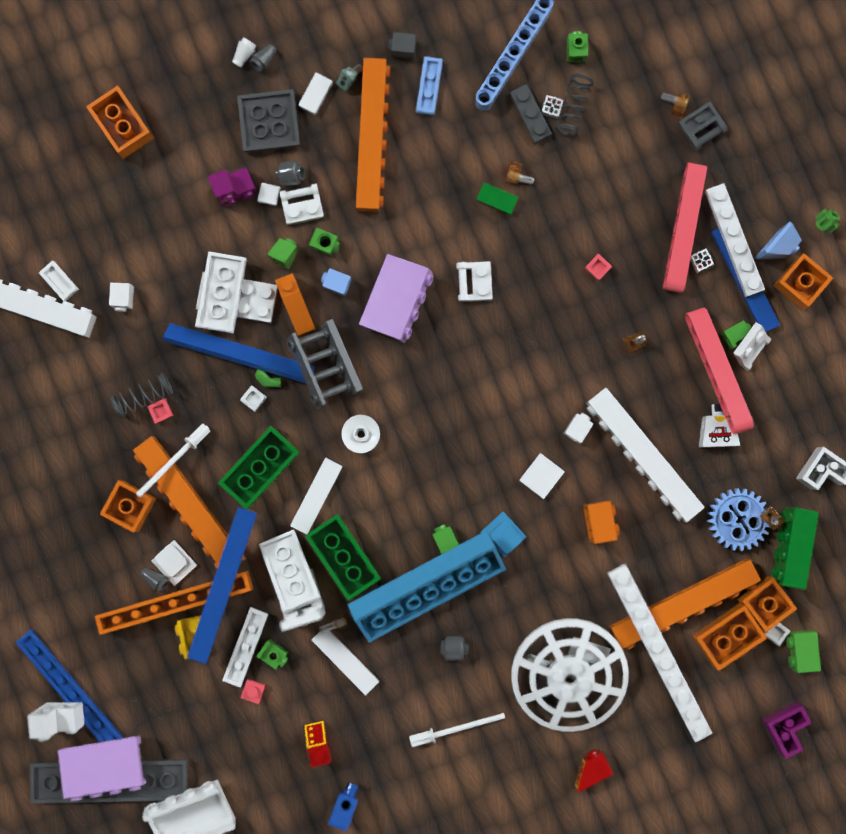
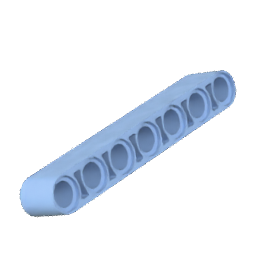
[475,0,553,111]

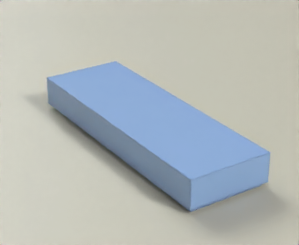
[416,56,443,116]

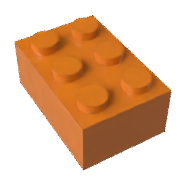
[86,85,154,159]
[692,603,767,671]

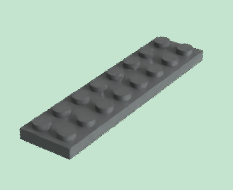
[30,759,188,803]

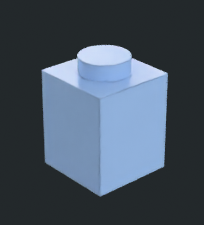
[321,268,352,297]

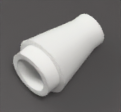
[232,37,256,68]

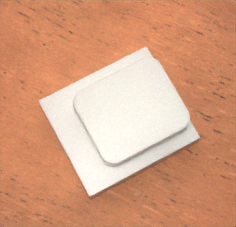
[519,453,565,499]
[151,540,197,586]

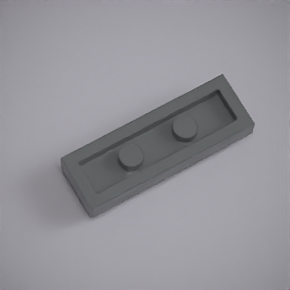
[509,84,552,144]

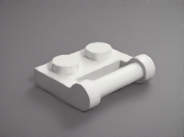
[280,183,324,225]
[456,261,493,302]
[734,323,771,371]

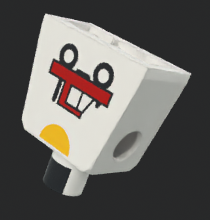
[699,404,740,448]

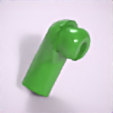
[255,369,281,387]

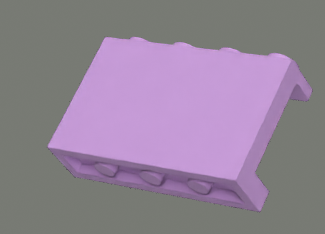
[359,254,433,343]
[58,735,146,801]

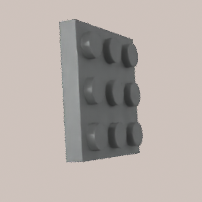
[237,89,301,153]

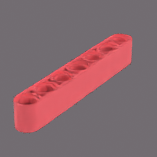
[663,162,707,293]
[685,307,754,435]

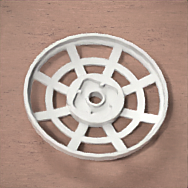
[511,618,629,732]

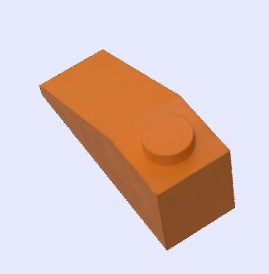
[275,273,315,336]

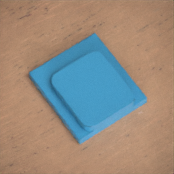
[481,512,526,557]

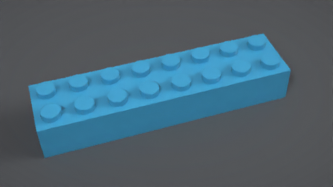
[348,531,506,643]

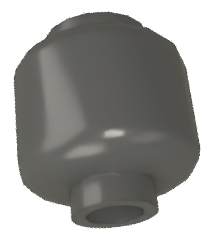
[275,161,305,186]
[441,636,469,662]

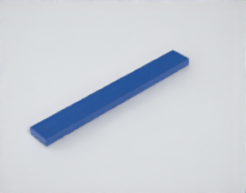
[163,323,315,383]
[187,507,257,664]
[15,629,124,742]

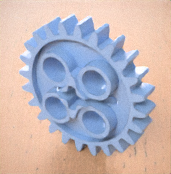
[707,488,771,551]

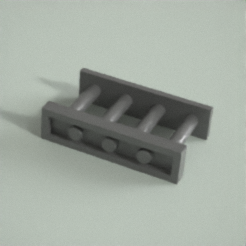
[287,319,363,409]

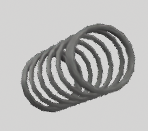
[555,74,594,136]
[110,372,173,418]

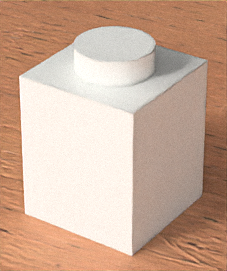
[109,283,134,312]
[563,413,593,444]

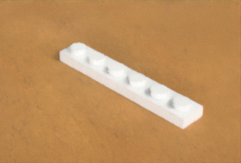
[705,183,765,297]

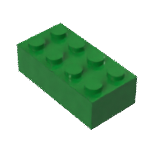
[218,426,301,509]
[770,507,819,590]
[305,514,381,601]

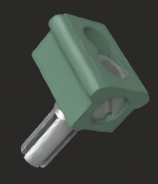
[336,64,363,92]

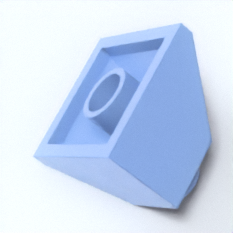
[755,222,802,260]

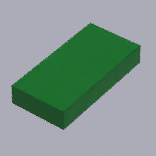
[476,182,519,216]

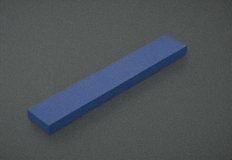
[711,228,780,332]

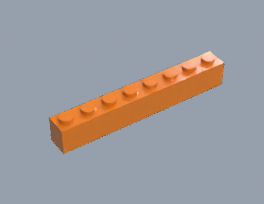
[356,58,390,213]
[133,436,246,568]
[609,559,761,650]
[95,570,254,635]

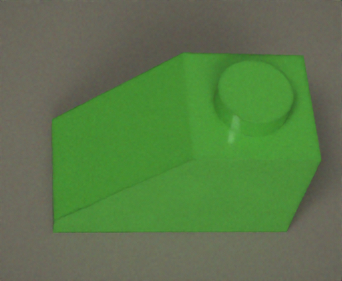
[268,238,299,270]

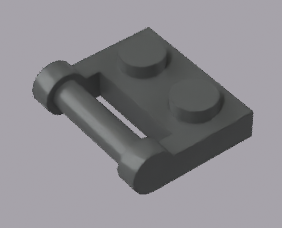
[677,102,728,151]

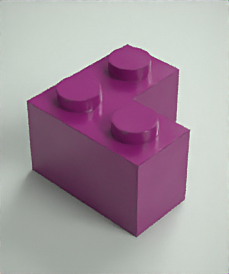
[207,167,257,207]
[762,702,811,759]

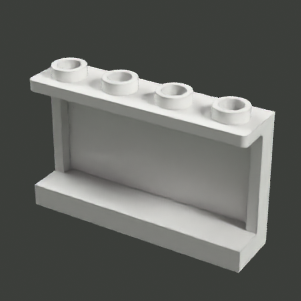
[143,780,236,834]

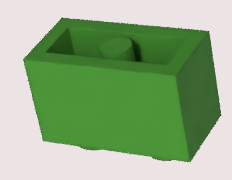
[786,630,821,673]

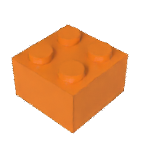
[773,253,833,310]
[100,480,157,533]
[583,501,620,544]
[737,576,797,632]

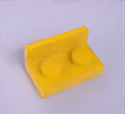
[175,615,201,659]

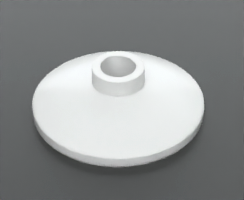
[342,415,380,453]

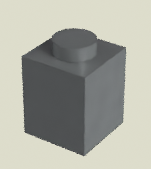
[388,32,416,59]

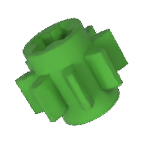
[815,209,840,233]

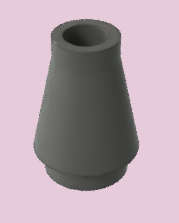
[250,44,277,72]
[140,567,169,593]

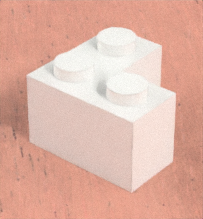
[796,447,846,490]
[28,702,85,741]

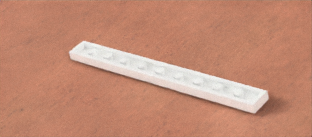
[607,564,712,743]

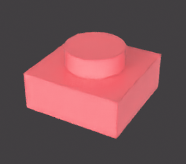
[584,254,612,281]
[147,398,174,424]
[241,679,266,704]

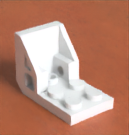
[280,568,326,631]

